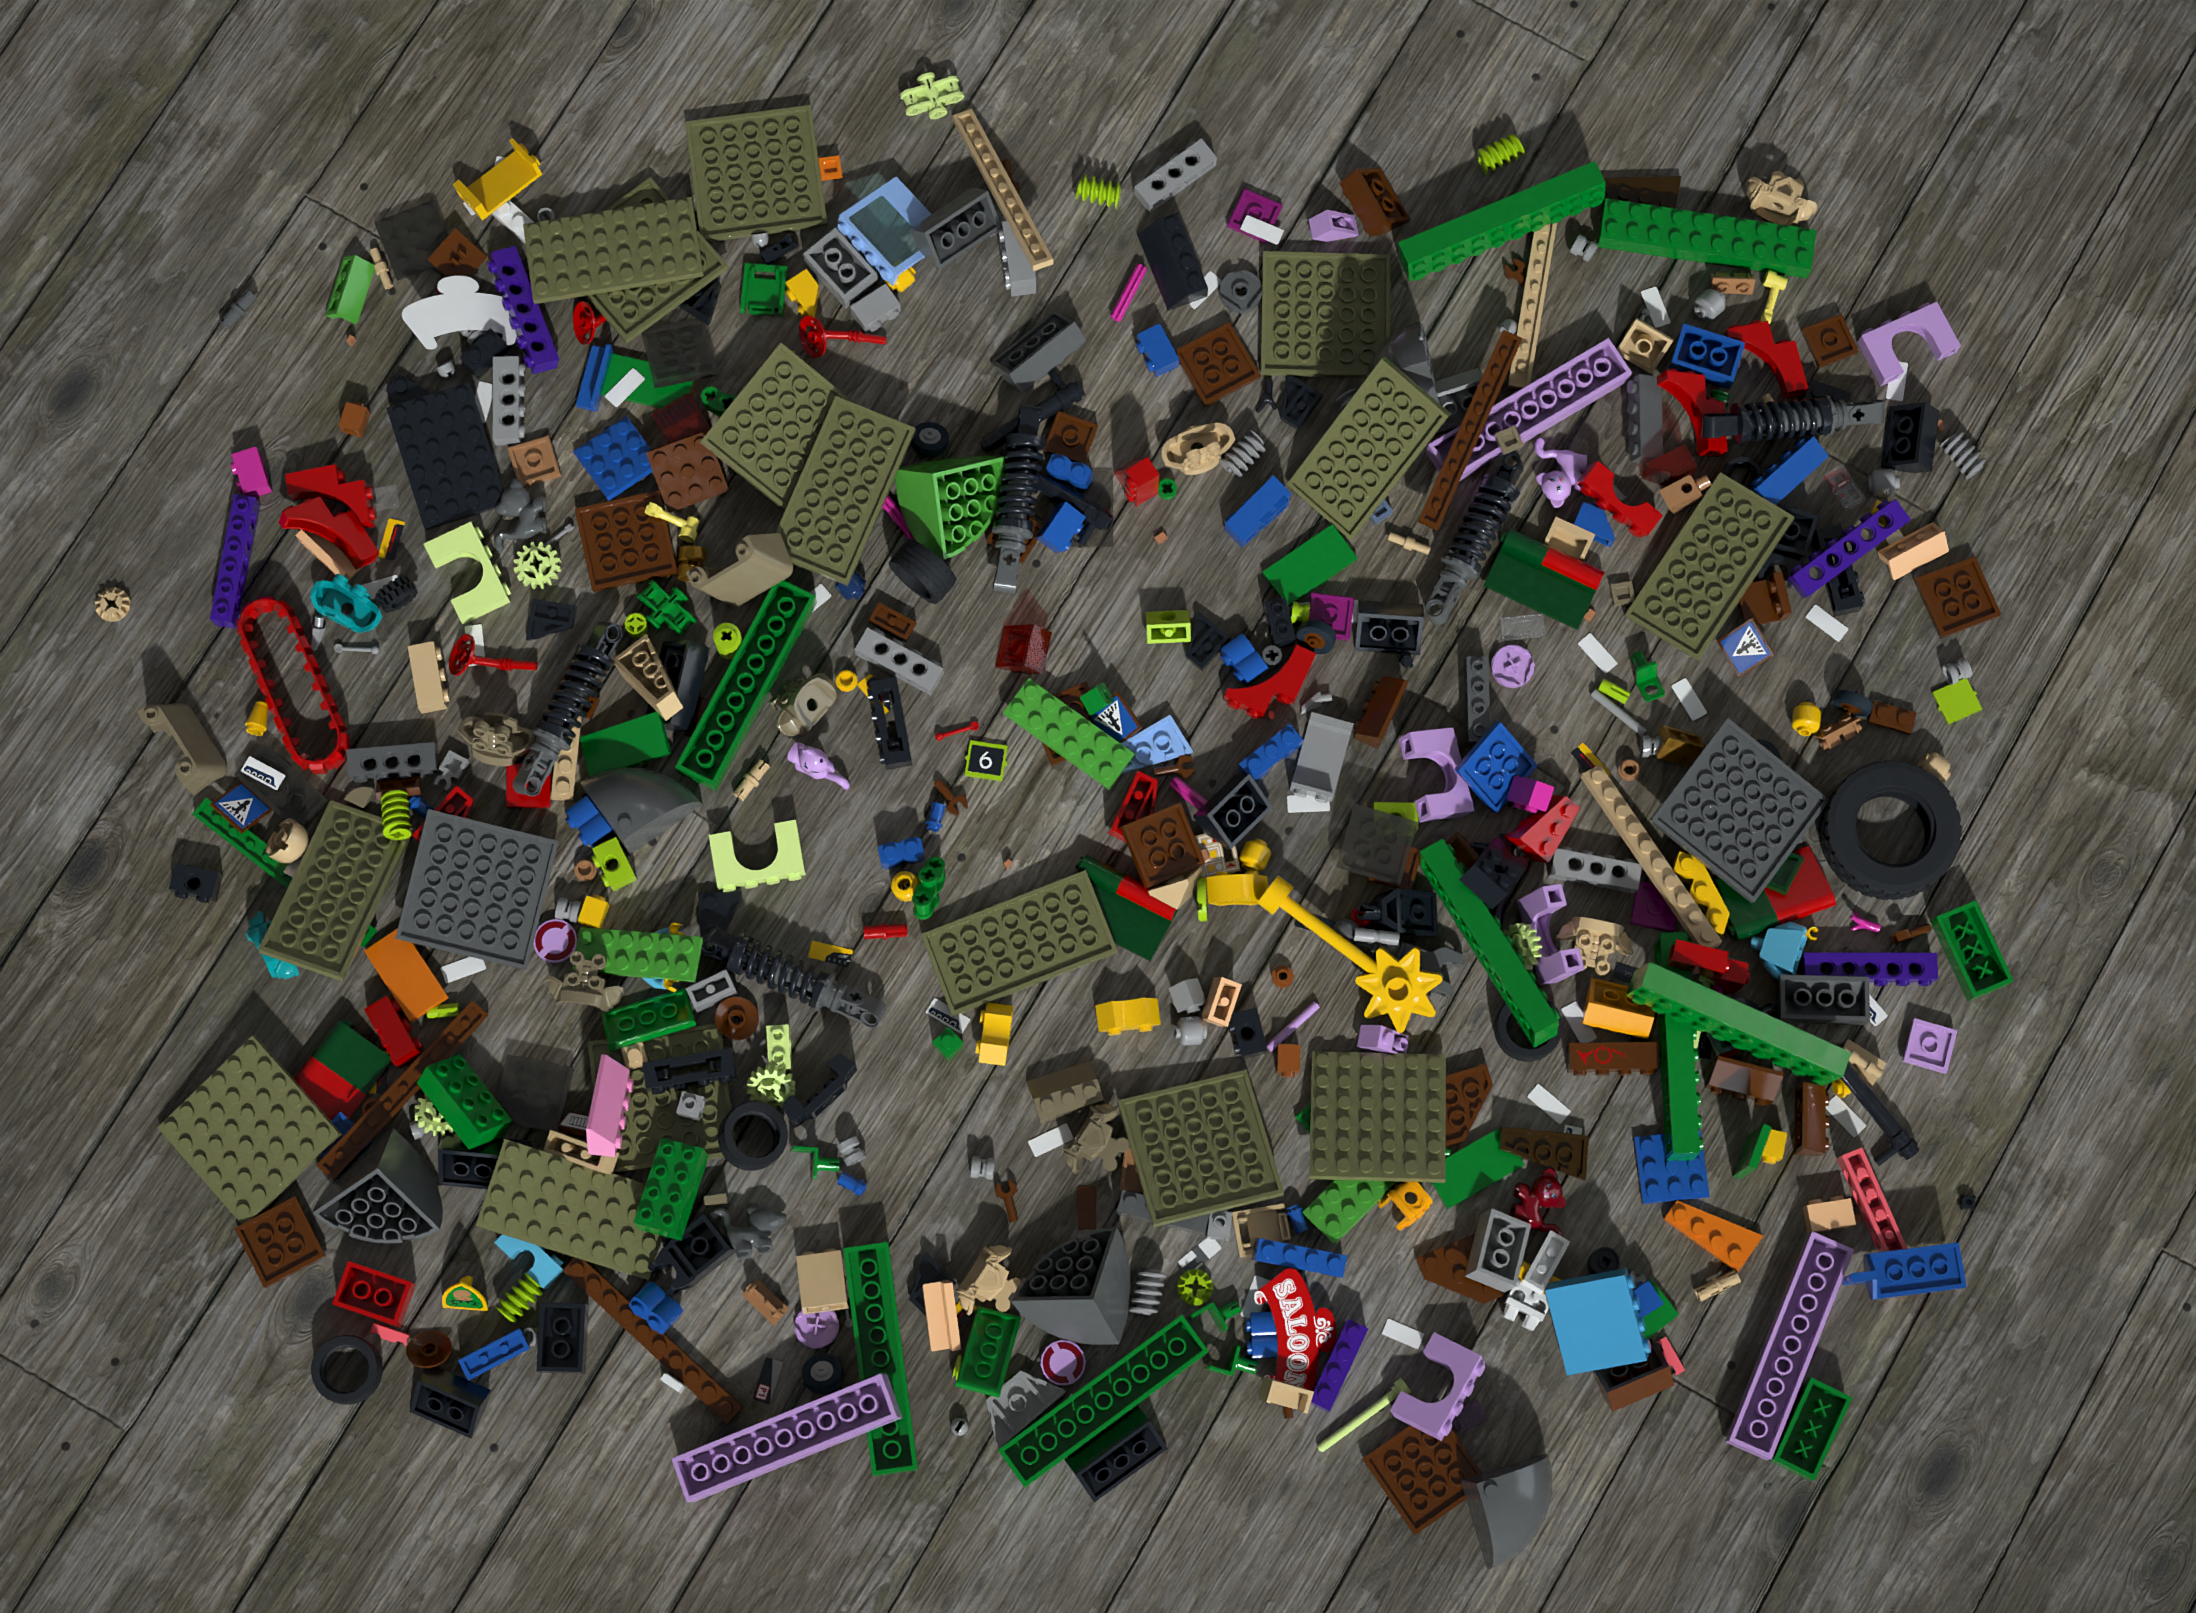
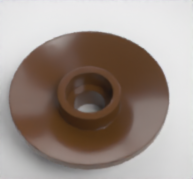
[715,997,759,1041]
[406,1330,452,1368]

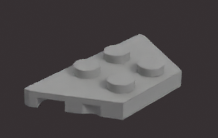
[986,1371,1066,1449]

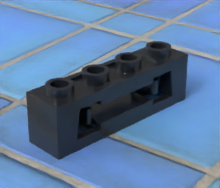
[1812,524,1865,617]
[867,677,912,770]
[642,1048,737,1095]

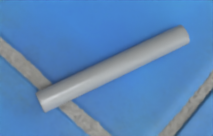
[1591,689,1647,736]

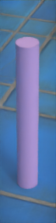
[1266,1001,1320,1052]

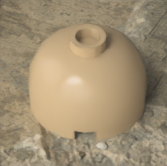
[266,818,309,863]

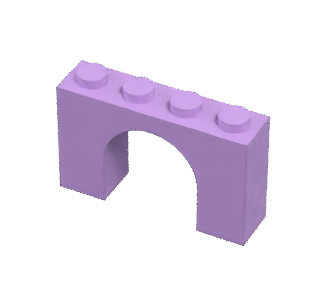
[1857,302,1961,387]
[1399,728,1474,822]
[1517,884,1584,985]
[1390,1332,1485,1441]

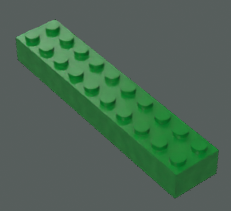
[1398,161,1606,282]
[1597,198,1816,278]
[675,580,817,792]
[1420,839,1560,1048]
[1654,932,1703,1161]
[1626,962,1851,1086]
[843,1242,919,1477]
[998,1315,1209,1488]

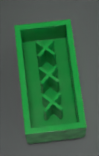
[1930,900,2014,1002]
[417,1054,512,1149]
[633,1138,709,1240]
[1769,1377,1852,1481]

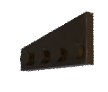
[1602,176,1682,209]
[1498,1126,1589,1181]

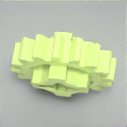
[514,542,561,589]
[1504,923,1542,970]
[747,1064,796,1109]
[415,1094,454,1136]

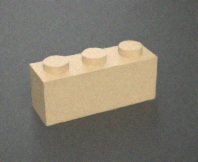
[408,641,450,714]
[543,1130,619,1174]

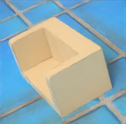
[1544,517,1595,561]
[1258,1376,1314,1413]

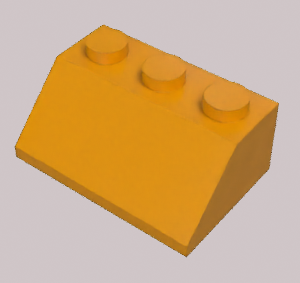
[1582,978,1655,1039]

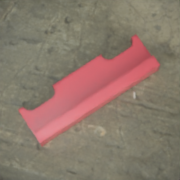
[370,1322,411,1346]
[1656,1336,1685,1376]

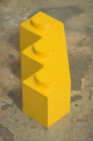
[1672,851,1730,937]

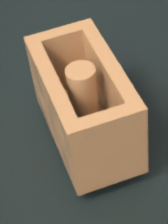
[1200,977,1242,1027]
[1803,1195,1856,1233]

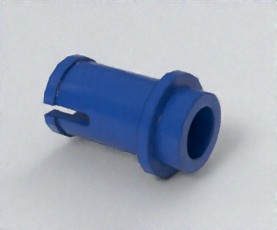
[409,795,434,820]
[925,802,946,832]
[837,1172,867,1196]
[1286,1204,1309,1234]

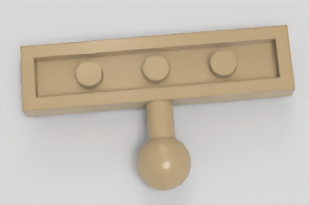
[527,717,582,802]

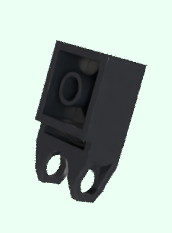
[1757,503,1819,589]
[1459,835,1528,909]
[648,1214,735,1297]

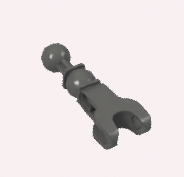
[1333,918,1465,997]

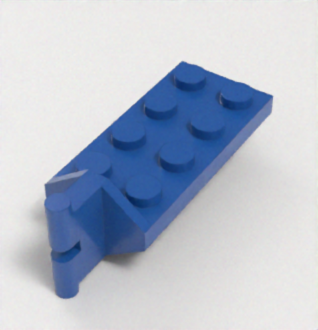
[1841,1242,1967,1300]

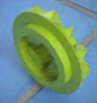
[1177,1269,1213,1305]

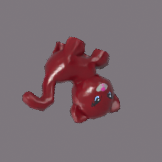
[1509,1168,1566,1236]

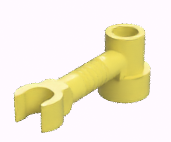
[1760,269,1788,324]
[644,502,700,543]

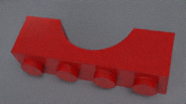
[1576,461,1663,538]

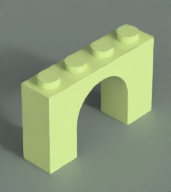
[424,522,511,624]
[709,820,806,892]

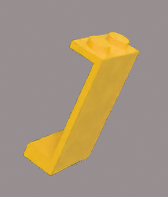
[452,138,542,221]

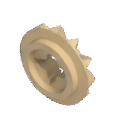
[95,587,130,622]

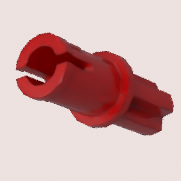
[863,923,908,940]

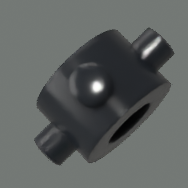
[1398,653,1414,669]
[1959,1194,1976,1211]

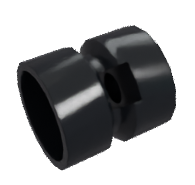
[1587,1247,1620,1275]

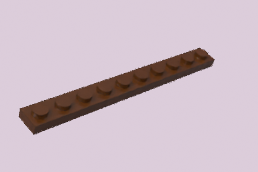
[1418,330,1523,531]
[316,1000,489,1181]
[563,1257,744,1424]

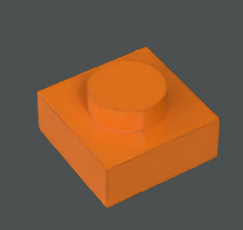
[818,155,843,181]

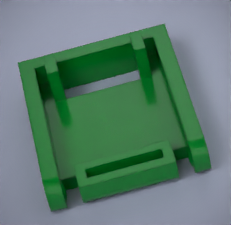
[740,263,788,317]

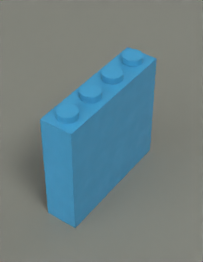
[1545,1268,1651,1375]

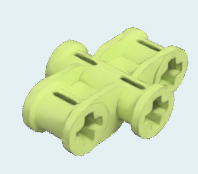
[900,72,964,119]

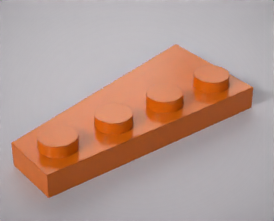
[1663,1200,1763,1273]

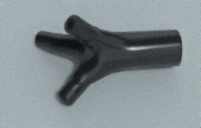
[1256,380,1277,413]

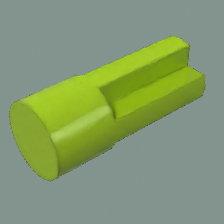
[1598,679,1631,704]
[426,1003,460,1019]

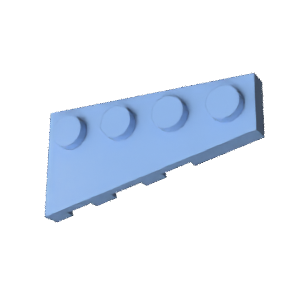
[1121,715,1193,774]

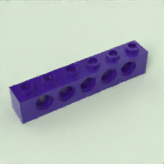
[487,246,559,374]
[210,494,261,629]
[1788,499,1911,599]
[1800,953,1938,986]

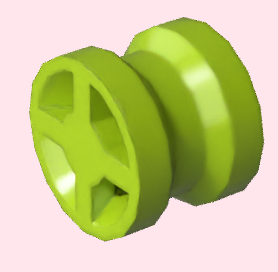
[1291,602,1310,623]
[625,613,648,638]

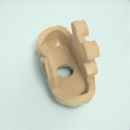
[1746,171,1817,226]
[1161,423,1235,475]
[1555,917,1633,975]
[956,1245,1021,1316]

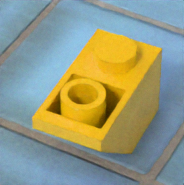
[785,269,820,318]

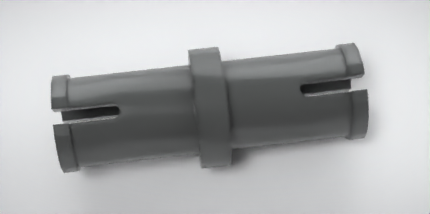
[219,289,257,330]

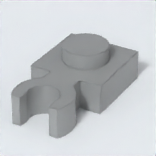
[434,750,469,792]

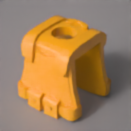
[1378,1182,1433,1231]

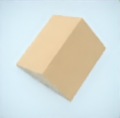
[1617,318,1674,374]
[1148,867,1203,909]

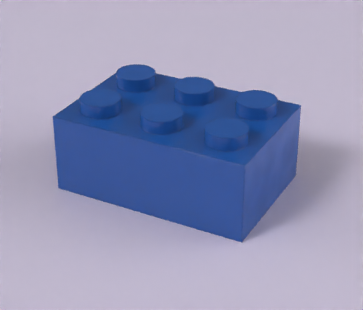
[1668,324,1745,389]

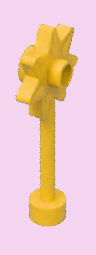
[1257,875,1443,1033]

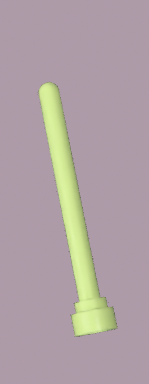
[1317,1378,1411,1452]

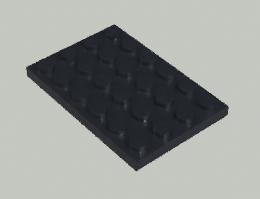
[386,382,504,531]

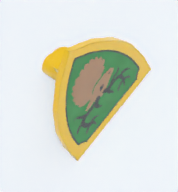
[442,1276,488,1311]

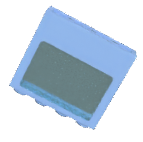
[836,177,932,286]

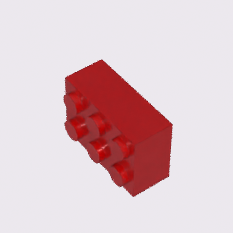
[332,1261,416,1328]

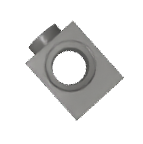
[676,1091,707,1122]

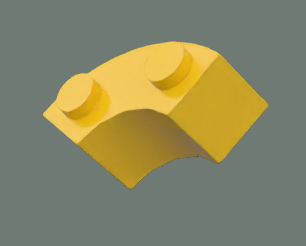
[1206,871,1268,906]
[1095,997,1161,1036]
[975,1003,1014,1066]

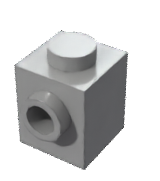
[1169,978,1207,1014]
[1206,1209,1232,1242]

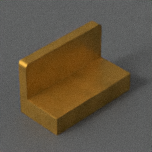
[1656,725,1704,767]

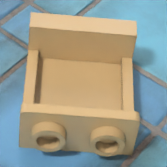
[796,1248,849,1315]

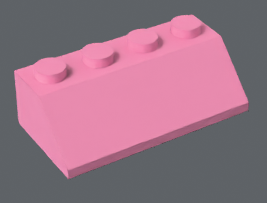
[586,1054,634,1157]

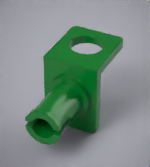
[1630,651,1665,702]
[1080,682,1115,715]
[790,1146,840,1180]
[1188,1299,1241,1333]
[1204,1345,1258,1376]

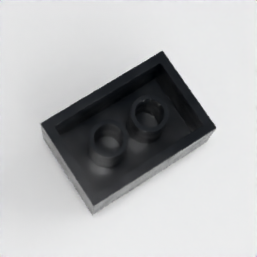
[536,1302,589,1374]

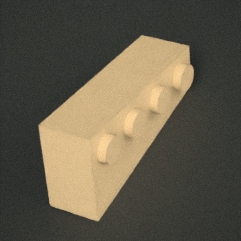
[613,634,683,721]

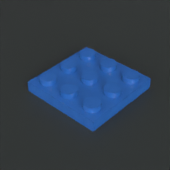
[573,416,653,501]
[1454,721,1538,814]
[1633,1130,1710,1204]

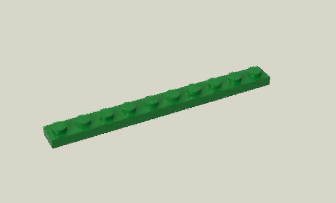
[192,797,377,948]

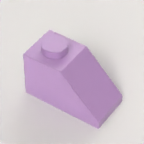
[1308,210,1359,242]

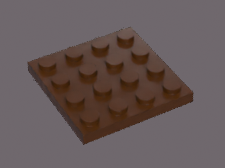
[575,490,678,592]
[1362,1425,1483,1535]

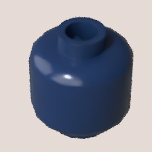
[835,569,866,600]

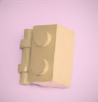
[1841,1039,1887,1087]

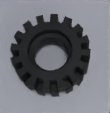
[375,576,418,613]

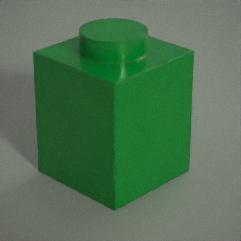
[932,1027,964,1062]

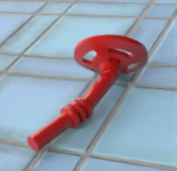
[573,301,606,345]
[799,315,887,358]
[449,634,538,676]

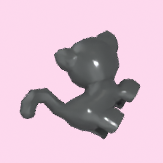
[494,479,547,552]
[708,1203,787,1259]

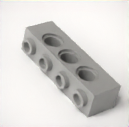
[1134,138,1217,213]
[493,356,525,446]
[854,627,944,696]
[1548,846,1642,894]

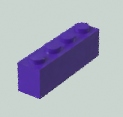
[1311,1319,1369,1412]

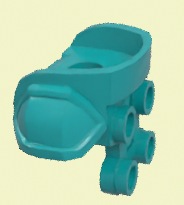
[310,574,383,633]
[245,911,300,979]

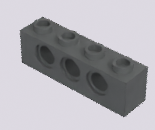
[1464,656,1490,748]
[346,742,439,782]

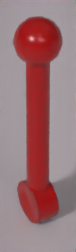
[935,722,979,741]

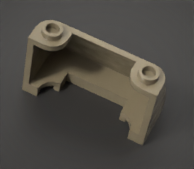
[686,533,793,606]
[137,703,227,795]

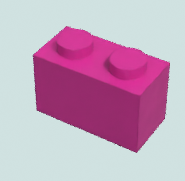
[230,447,273,497]
[1506,775,1554,814]

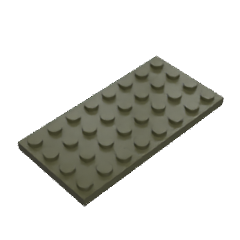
[523,197,704,304]
[1287,357,1451,540]
[776,396,916,586]
[1625,472,1794,662]
[258,800,413,982]
[921,870,1118,1017]
[475,1139,663,1281]

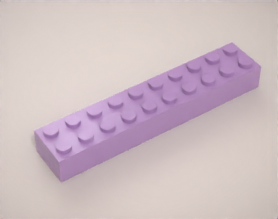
[1426,338,1632,481]
[1725,1231,1854,1460]
[672,1374,903,1502]

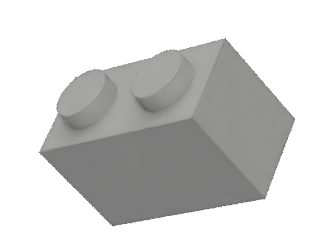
[850,284,901,333]
[685,970,738,1013]

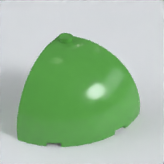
[895,456,1004,559]

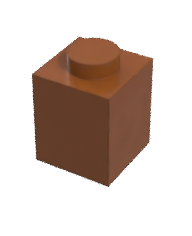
[338,401,371,438]
[1276,1044,1301,1078]

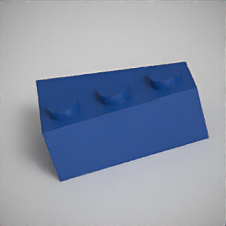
[1224,475,1291,548]

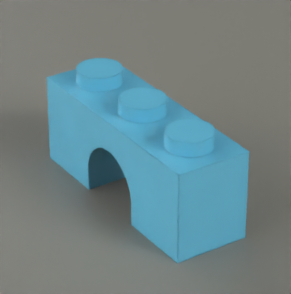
[494,1235,564,1290]

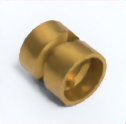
[677,546,707,582]

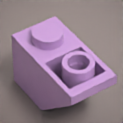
[1357,1025,1409,1054]

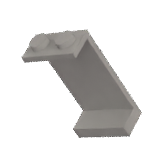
[1290,712,1354,803]

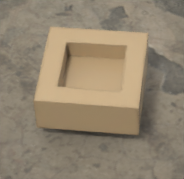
[621,1042,649,1070]

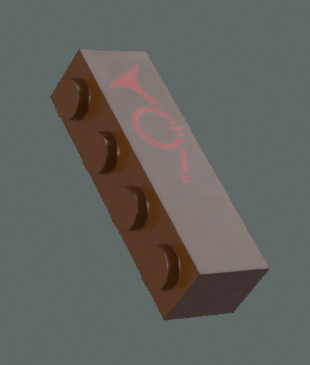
[1566,1042,1659,1076]

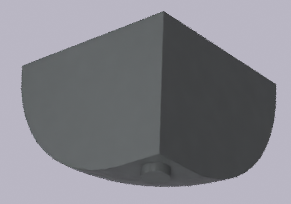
[1366,321,1440,404]
[580,767,703,855]
[312,1128,443,1243]
[1012,1227,1131,1345]
[1460,1453,1552,1569]

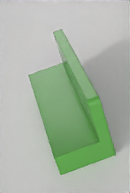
[325,255,375,324]

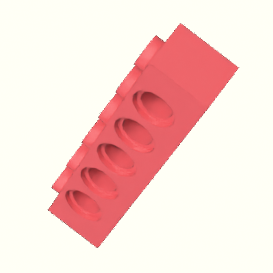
[1837,1147,1908,1252]

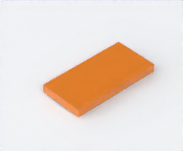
[364,928,449,1023]

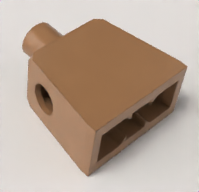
[1659,474,1712,515]

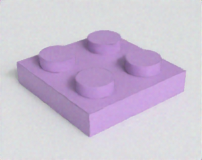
[1902,1018,1957,1074]

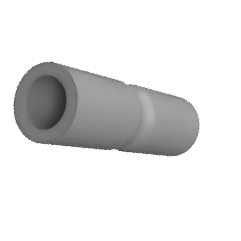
[1354,927,1400,946]

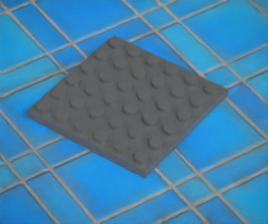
[1649,718,1829,903]
[395,809,559,970]

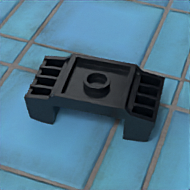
[782,1053,857,1128]

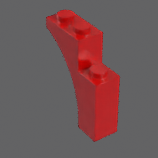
[1724,320,1808,399]
[1657,369,1727,457]
[285,464,377,528]
[278,497,379,570]
[1223,644,1316,719]
[1667,939,1750,995]

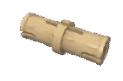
[732,759,770,802]
[1694,1270,1741,1302]

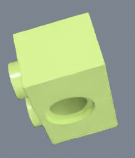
[766,1024,793,1073]

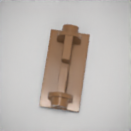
[1710,272,1756,294]
[1814,715,1862,750]
[742,1279,790,1326]

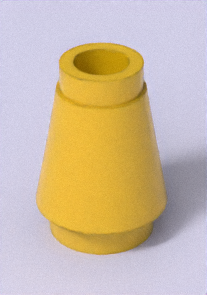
[245,702,268,736]

